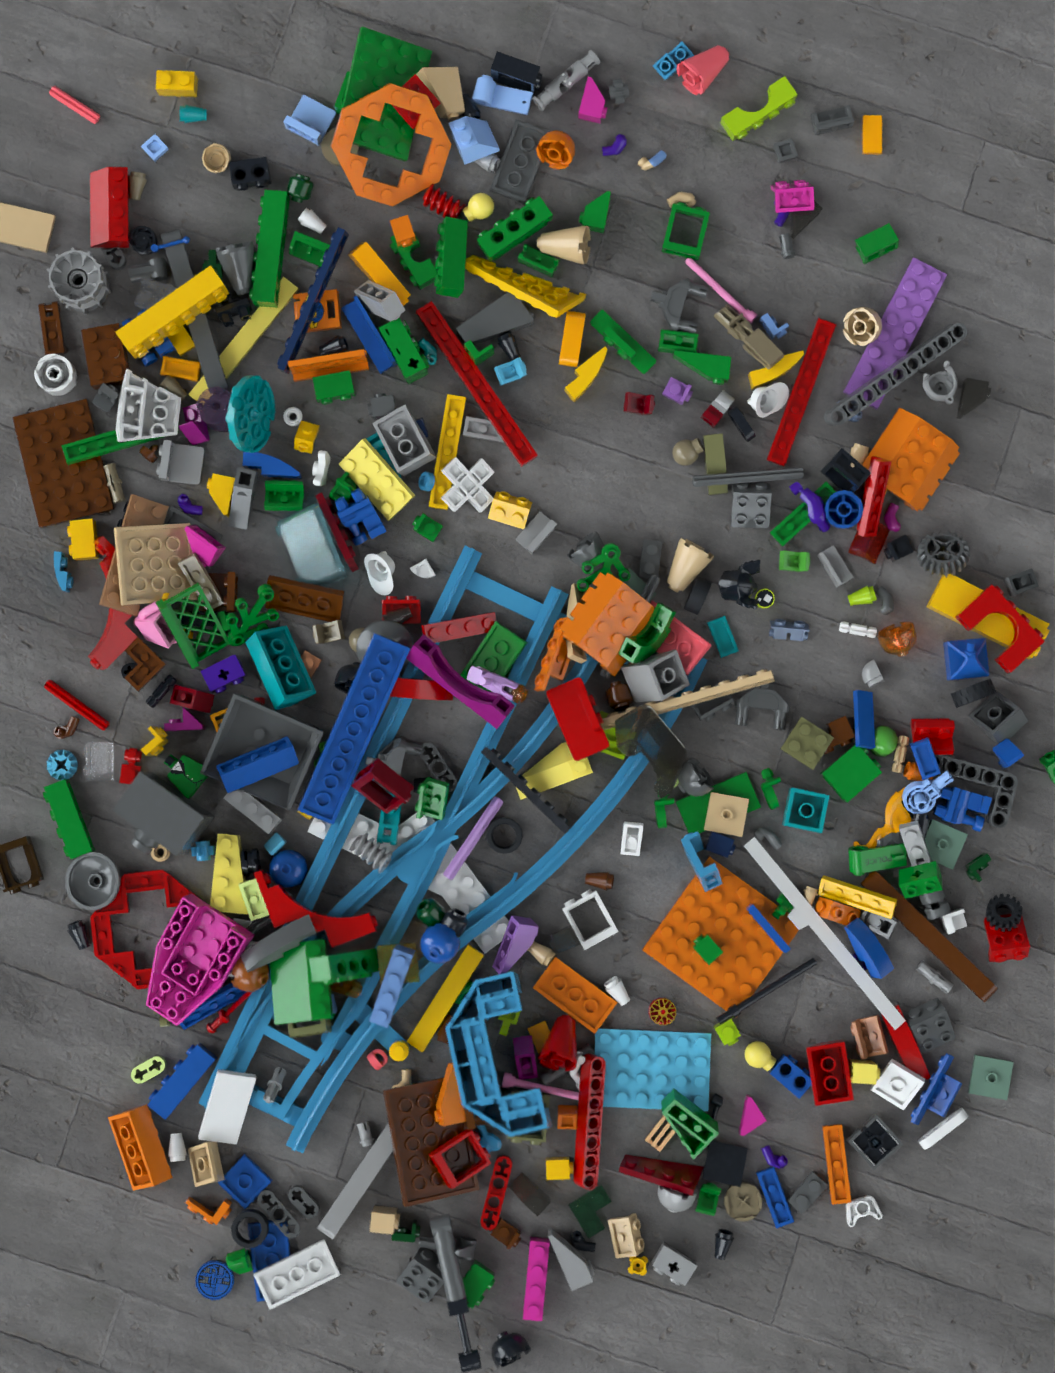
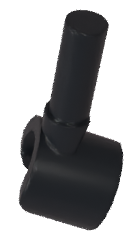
[710,1093,723,1120]

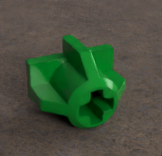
[329,472,356,503]
[226,1248,253,1274]

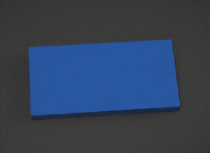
[247,1218,291,1302]

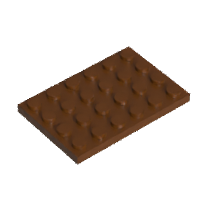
[12,399,115,528]
[383,1077,480,1207]

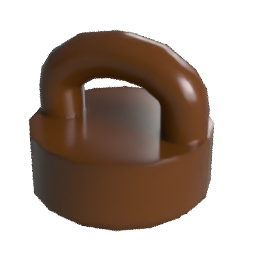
[139,444,158,463]

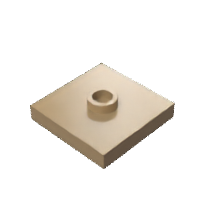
[704,792,749,837]

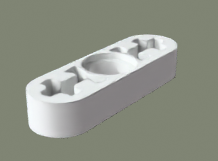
[918,1108,969,1150]

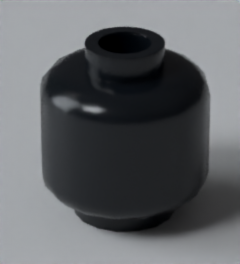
[440,908,468,937]

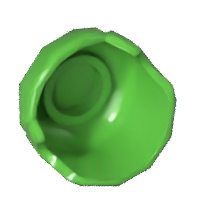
[870,726,898,757]

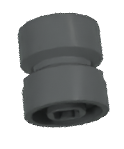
[919,887,951,920]

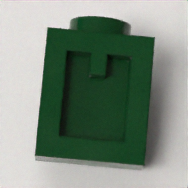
[965,852,992,882]
[391,1220,420,1243]

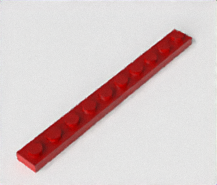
[416,301,538,467]

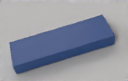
[853,690,875,749]
[746,904,791,953]
[756,1166,794,1229]

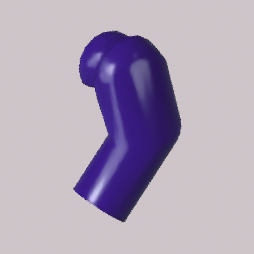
[602,134,627,156]
[178,494,203,515]

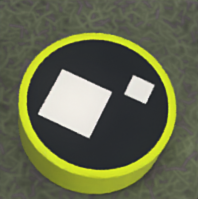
[755,589,774,608]

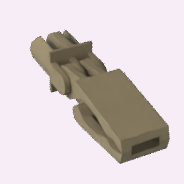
[714,304,784,370]

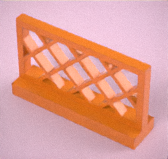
[288,349,369,382]

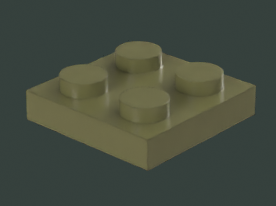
[780,716,834,770]

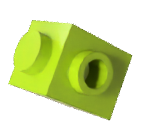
[713,1018,741,1046]

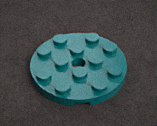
[225,375,275,453]

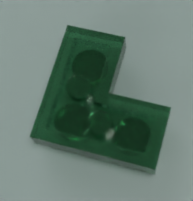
[568,1184,612,1239]

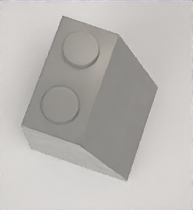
[621,650,690,702]

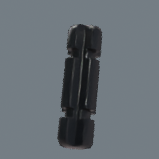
[146,675,177,708]

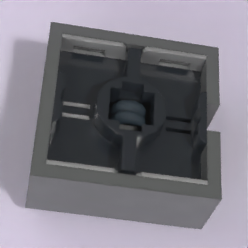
[846,1113,903,1170]

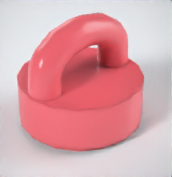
[367,1049,388,1070]

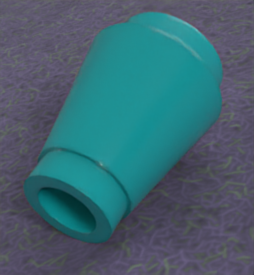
[180,104,207,124]

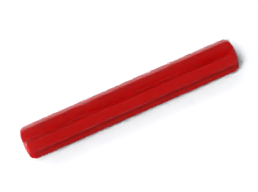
[44,680,110,731]

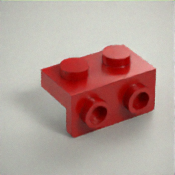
[382,596,421,624]

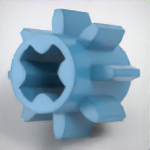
[191,841,215,861]

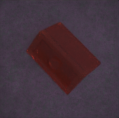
[848,522,890,564]

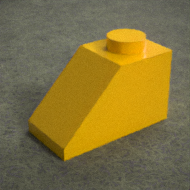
[207,473,235,517]

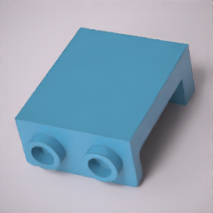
[681,831,723,892]

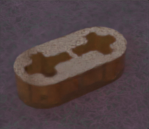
[331,979,362,998]

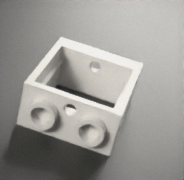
[562,889,618,950]

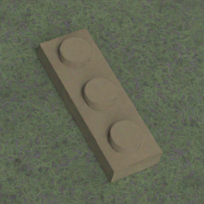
[178,553,223,610]

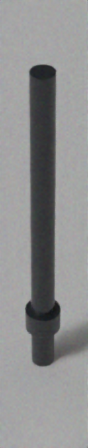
[716,958,817,1024]

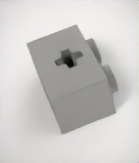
[651,1242,697,1286]

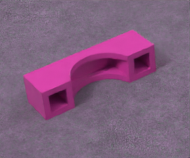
[523,1237,550,1321]

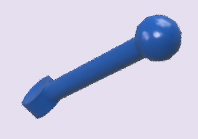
[151,236,190,253]

